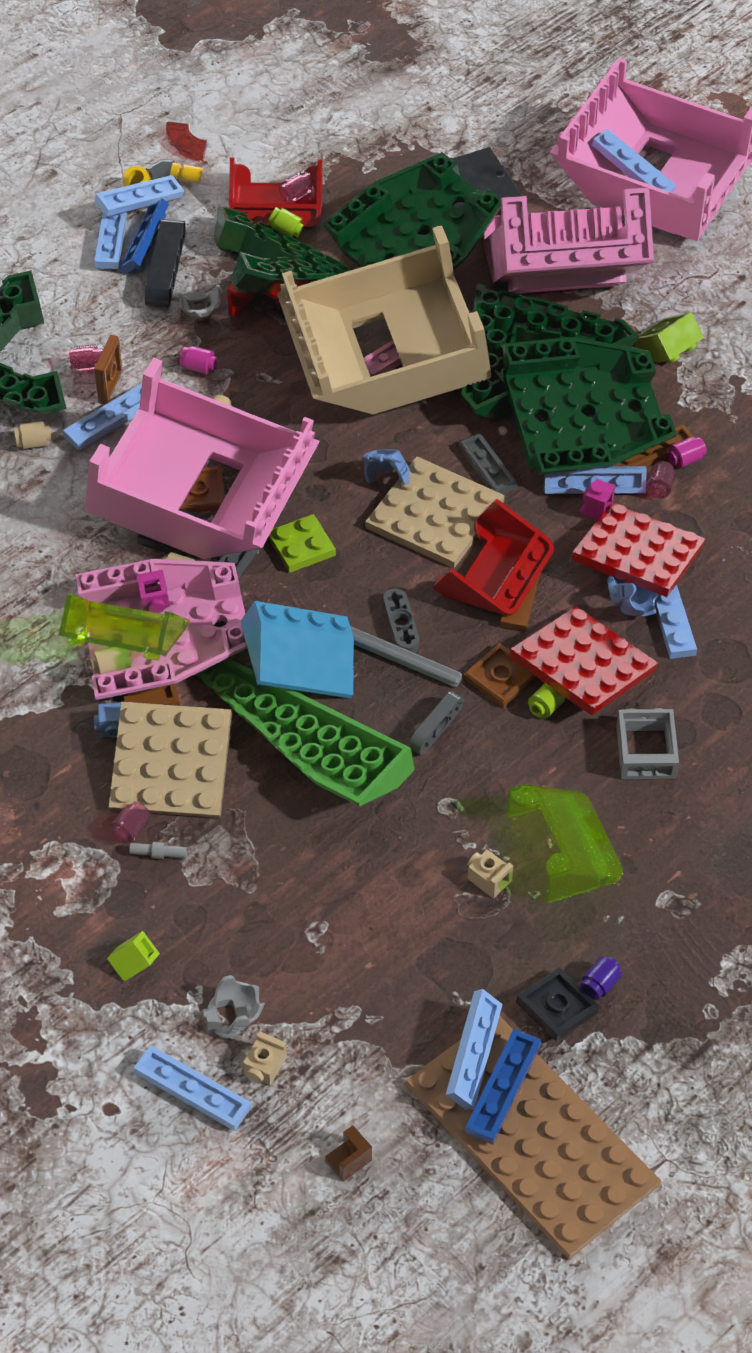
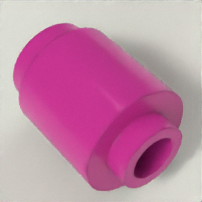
[180,346,218,375]
[667,437,707,469]

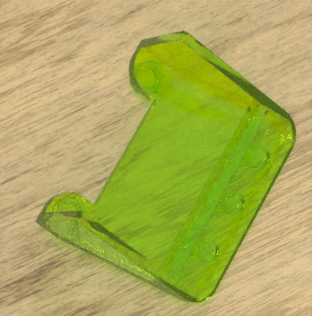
[58,593,190,661]
[506,784,623,903]

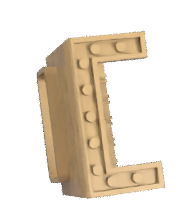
[277,225,492,414]

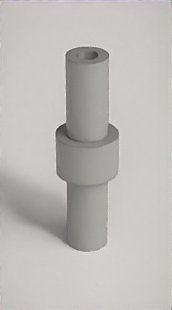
[129,842,187,859]

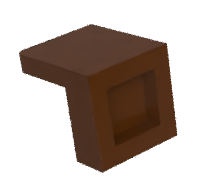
[325,1125,372,1182]

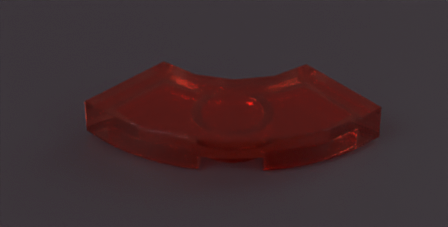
[166,122,207,161]

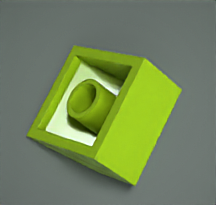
[633,312,704,364]

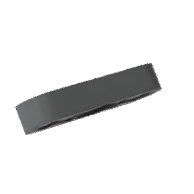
[383,589,419,653]
[409,691,464,755]

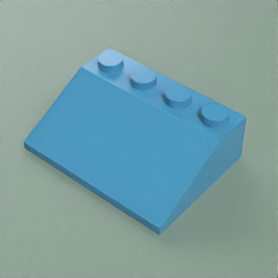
[240,601,354,698]

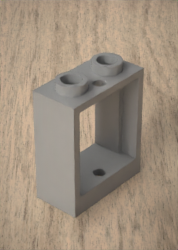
[616,708,679,779]

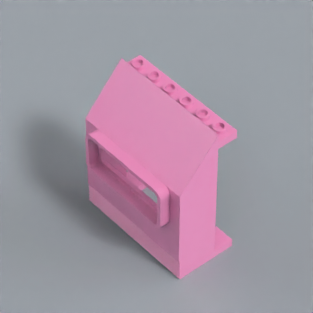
[549,58,752,242]
[482,187,654,294]
[85,358,320,559]

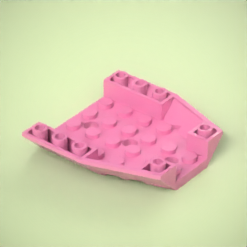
[75,559,247,700]

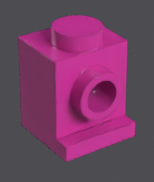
[579,478,615,520]
[137,569,170,614]

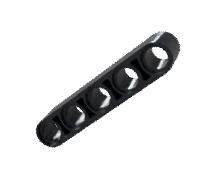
[145,219,186,307]

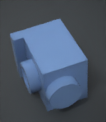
[94,702,121,738]

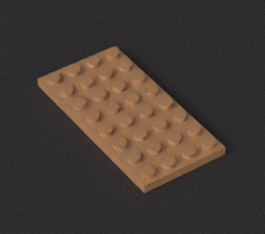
[406,1016,661,1260]

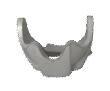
[178,285,221,321]
[202,975,265,1038]

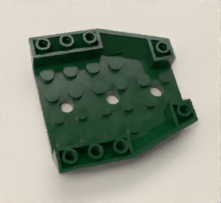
[323,152,501,270]
[503,337,677,475]

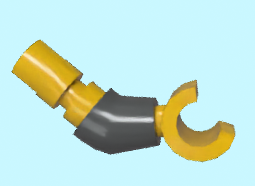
[124,159,203,187]

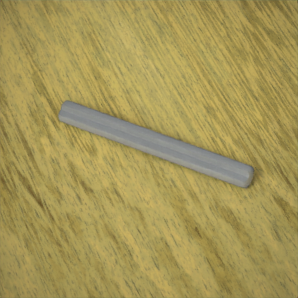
[350,626,462,687]

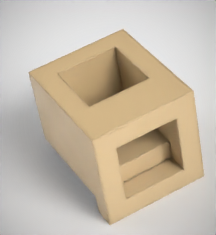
[468,849,513,899]
[243,1031,287,1086]

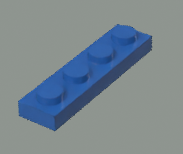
[118,198,169,275]
[465,1029,541,1145]

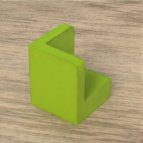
[107,931,160,981]

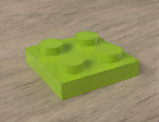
[268,514,336,573]

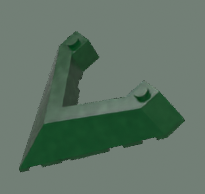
[214,205,352,294]
[0,270,67,415]
[461,283,639,421]

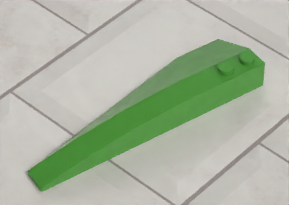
[195,658,415,807]

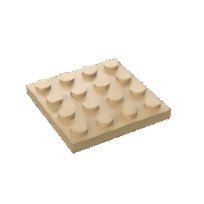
[365,457,504,568]
[109,702,232,819]

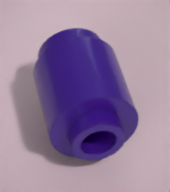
[580,957,622,1000]

